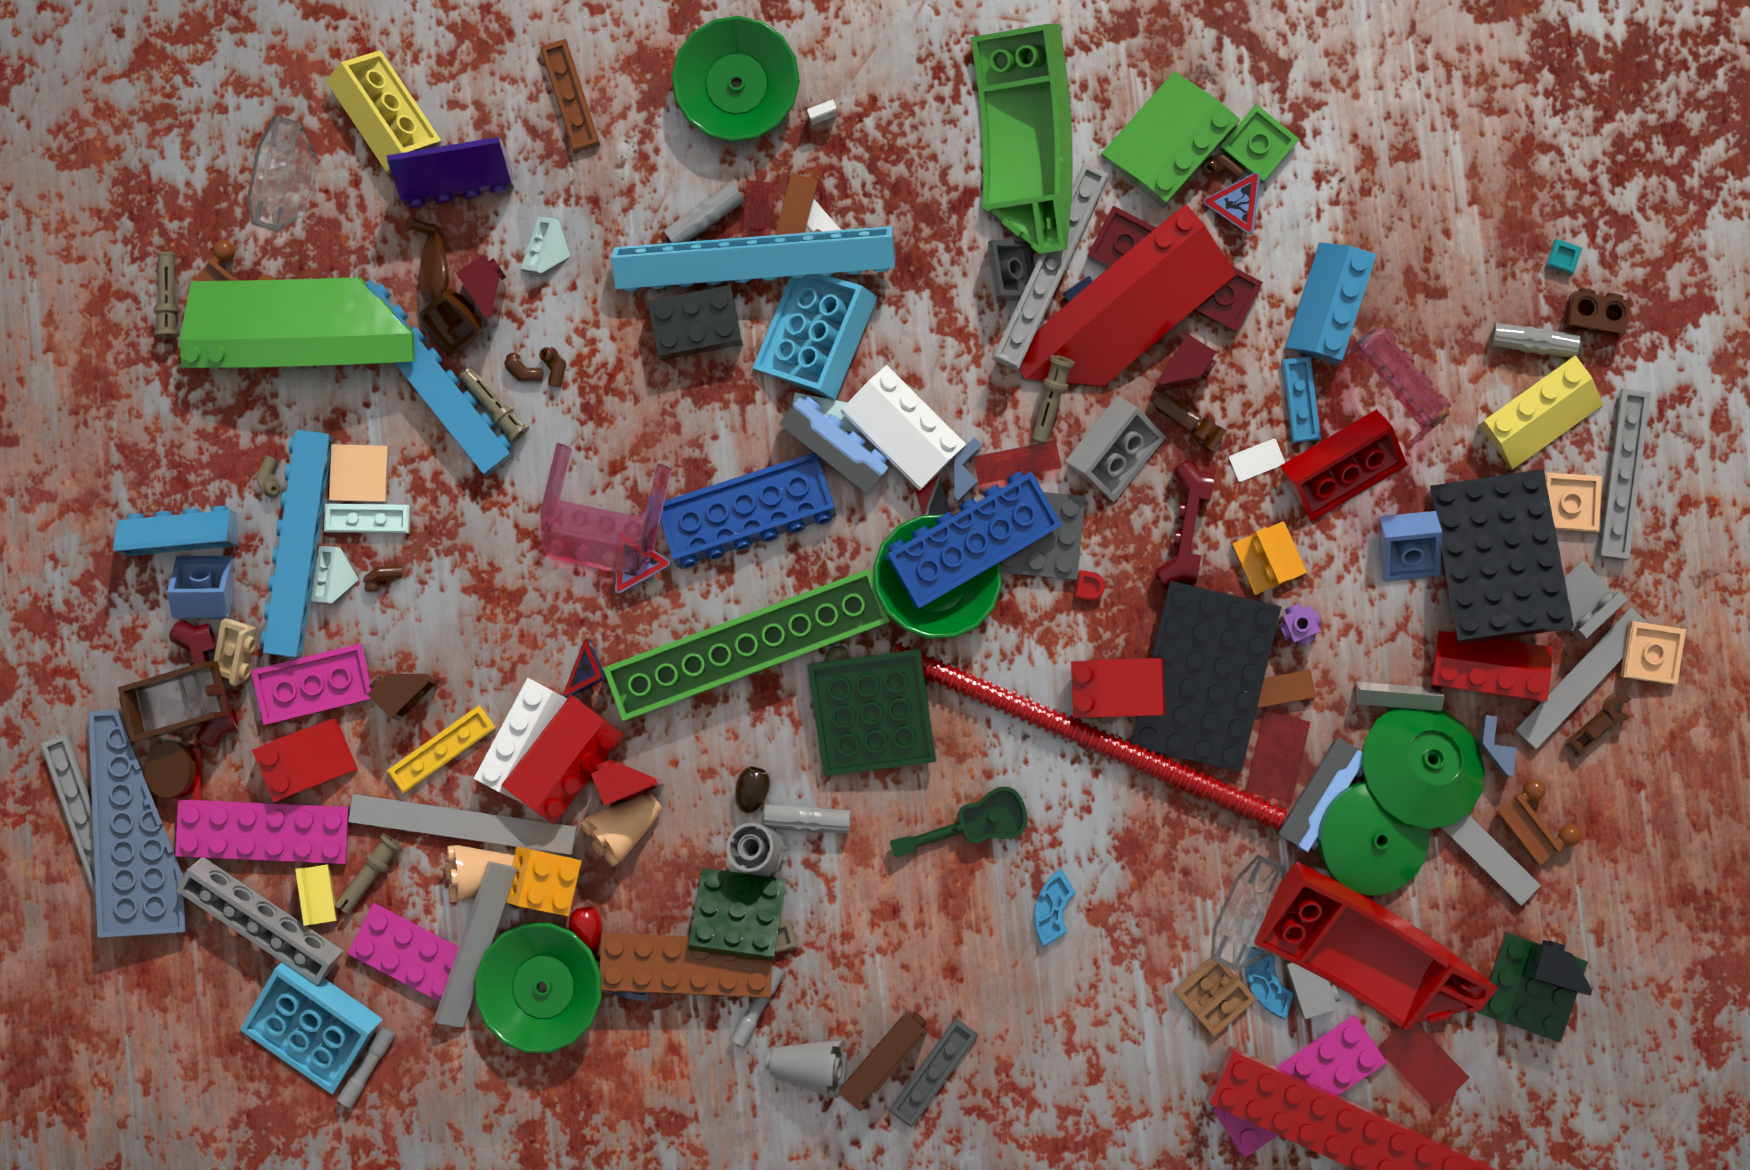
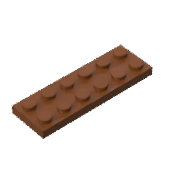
[600,933,772,998]

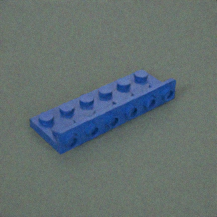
[656,452,837,568]
[883,471,1062,609]

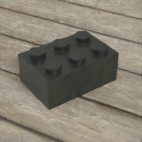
[648,285,743,361]

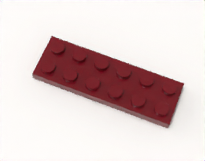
[1087,205,1263,333]

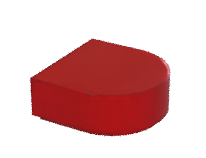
[1075,570,1105,601]

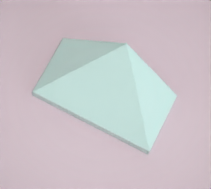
[521,217,571,273]
[311,546,359,603]

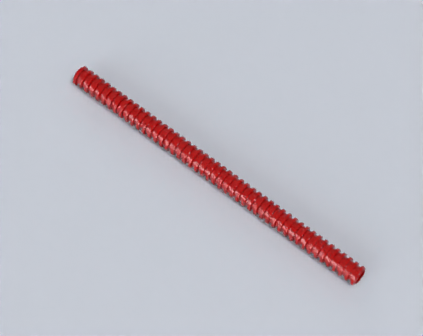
[893,642,1287,831]

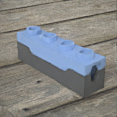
[779,395,890,494]
[1276,737,1364,852]

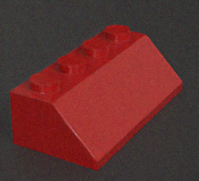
[1280,409,1407,522]
[1431,631,1553,703]
[502,695,624,825]

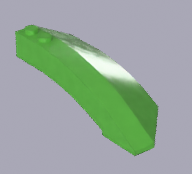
[971,24,1073,254]
[180,277,415,368]

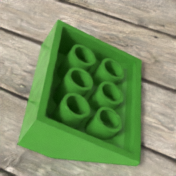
[1101,71,1240,209]

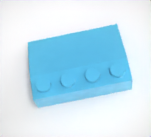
[753,274,877,400]
[240,962,383,1095]

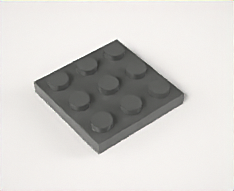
[1000,492,1085,581]

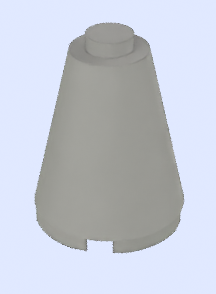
[766,1040,847,1098]

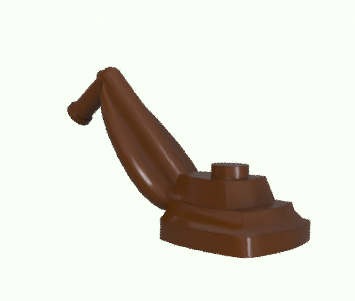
[405,216,483,354]

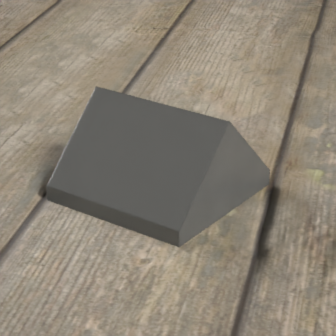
[987,240,1034,303]

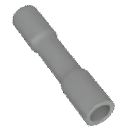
[730,965,786,1048]
[337,1026,396,1108]

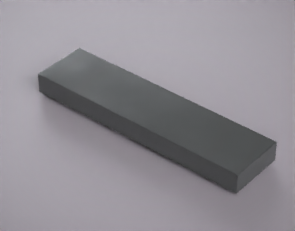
[889,1017,979,1128]

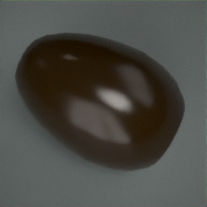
[735,766,770,813]

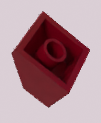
[456,254,507,328]
[1153,334,1217,392]

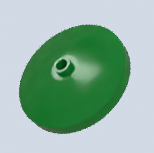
[1318,781,1430,895]

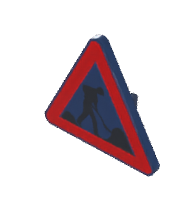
[563,639,605,698]

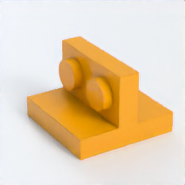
[1231,521,1307,596]

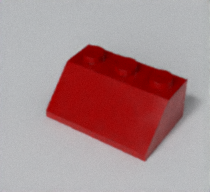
[591,760,664,807]

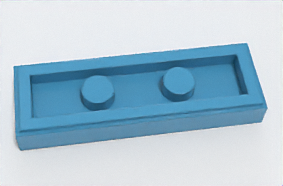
[1282,356,1321,444]

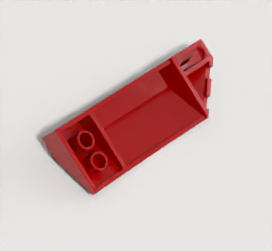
[1018,204,1236,388]
[1254,861,1497,1031]

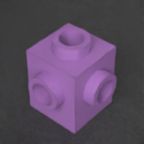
[1278,603,1322,646]

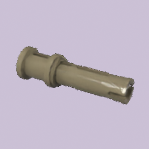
[154,252,179,338]
[1031,355,1075,442]
[459,367,529,444]
[335,833,403,915]

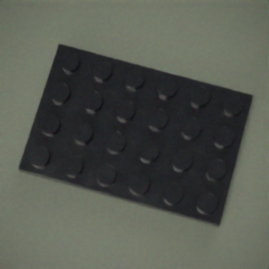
[1430,469,1574,645]
[1131,580,1281,772]

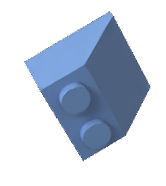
[1379,511,1442,581]
[167,556,233,619]

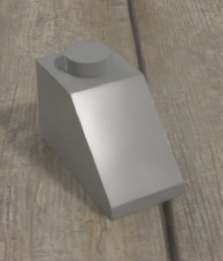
[1284,962,1340,1019]

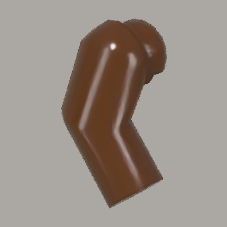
[1203,154,1245,180]
[539,347,566,388]
[504,352,543,382]
[363,565,402,592]

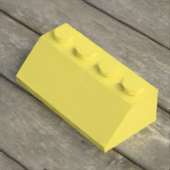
[326,50,441,172]
[1479,355,1603,470]

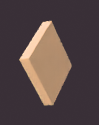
[329,444,389,503]
[1544,473,1602,533]
[1620,621,1686,685]

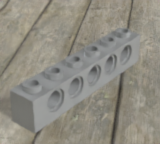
[176,857,343,986]

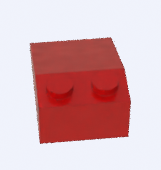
[1071,658,1165,719]
[252,718,358,803]

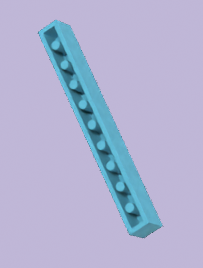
[611,226,896,291]

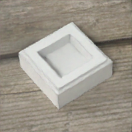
[807,99,837,125]

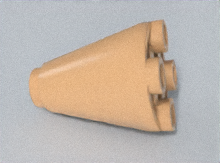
[579,792,662,867]
[445,845,514,902]

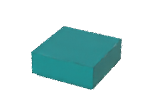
[1545,239,1582,275]

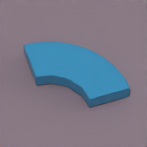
[1034,869,1076,948]
[1245,948,1294,1020]

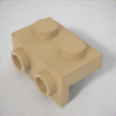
[214,618,257,686]

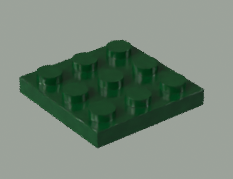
[689,868,786,962]
[1477,932,1588,1043]

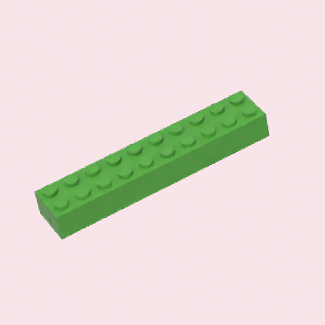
[603,569,890,723]

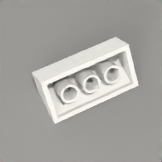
[840,365,966,491]
[474,678,567,805]

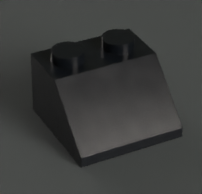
[1524,940,1592,996]

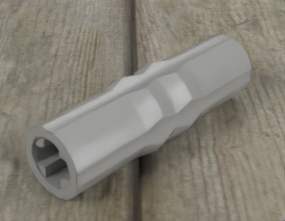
[663,182,745,243]
[1491,323,1580,358]
[764,804,851,834]

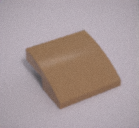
[1173,953,1256,1037]

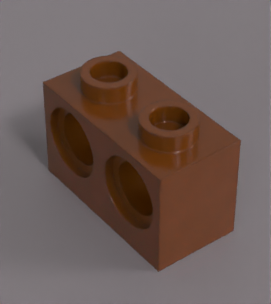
[1564,288,1631,338]

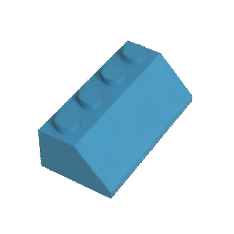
[1285,242,1377,366]
[113,506,239,556]

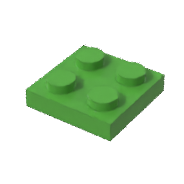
[1220,104,1299,184]

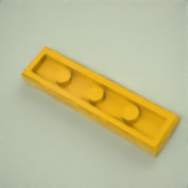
[387,705,496,794]

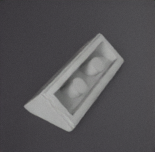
[1355,682,1445,711]

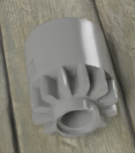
[726,823,789,877]

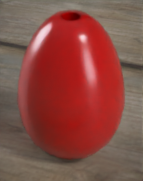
[569,907,603,953]

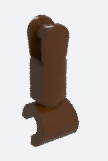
[1154,392,1227,452]
[1564,694,1631,758]

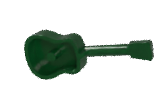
[890,787,1027,858]

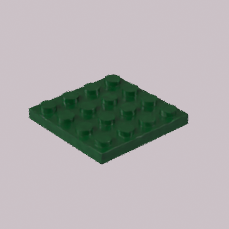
[807,648,937,777]

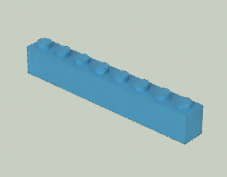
[366,280,513,477]
[260,430,334,658]

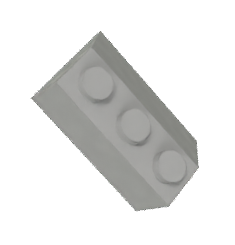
[1065,396,1166,502]

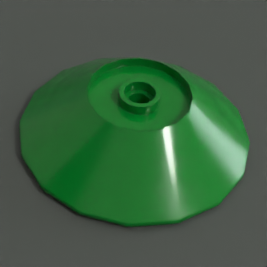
[671,16,800,142]
[873,514,1002,639]
[1362,707,1485,830]
[475,923,602,1053]

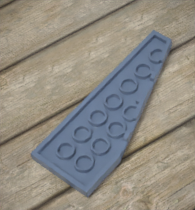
[88,709,185,938]

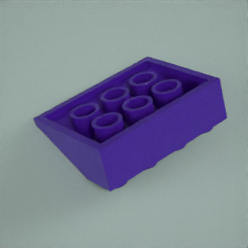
[387,137,515,208]

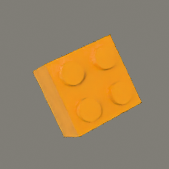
[506,846,582,916]

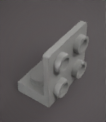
[1565,562,1628,640]

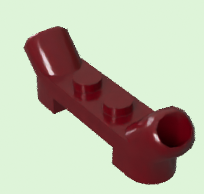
[1155,459,1215,589]
[169,620,240,748]

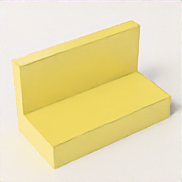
[295,864,338,926]

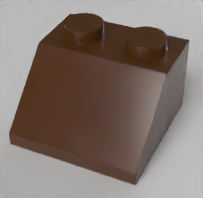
[367,674,440,721]

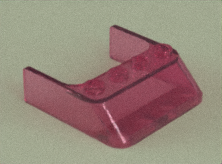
[1342,327,1451,446]
[540,443,672,576]

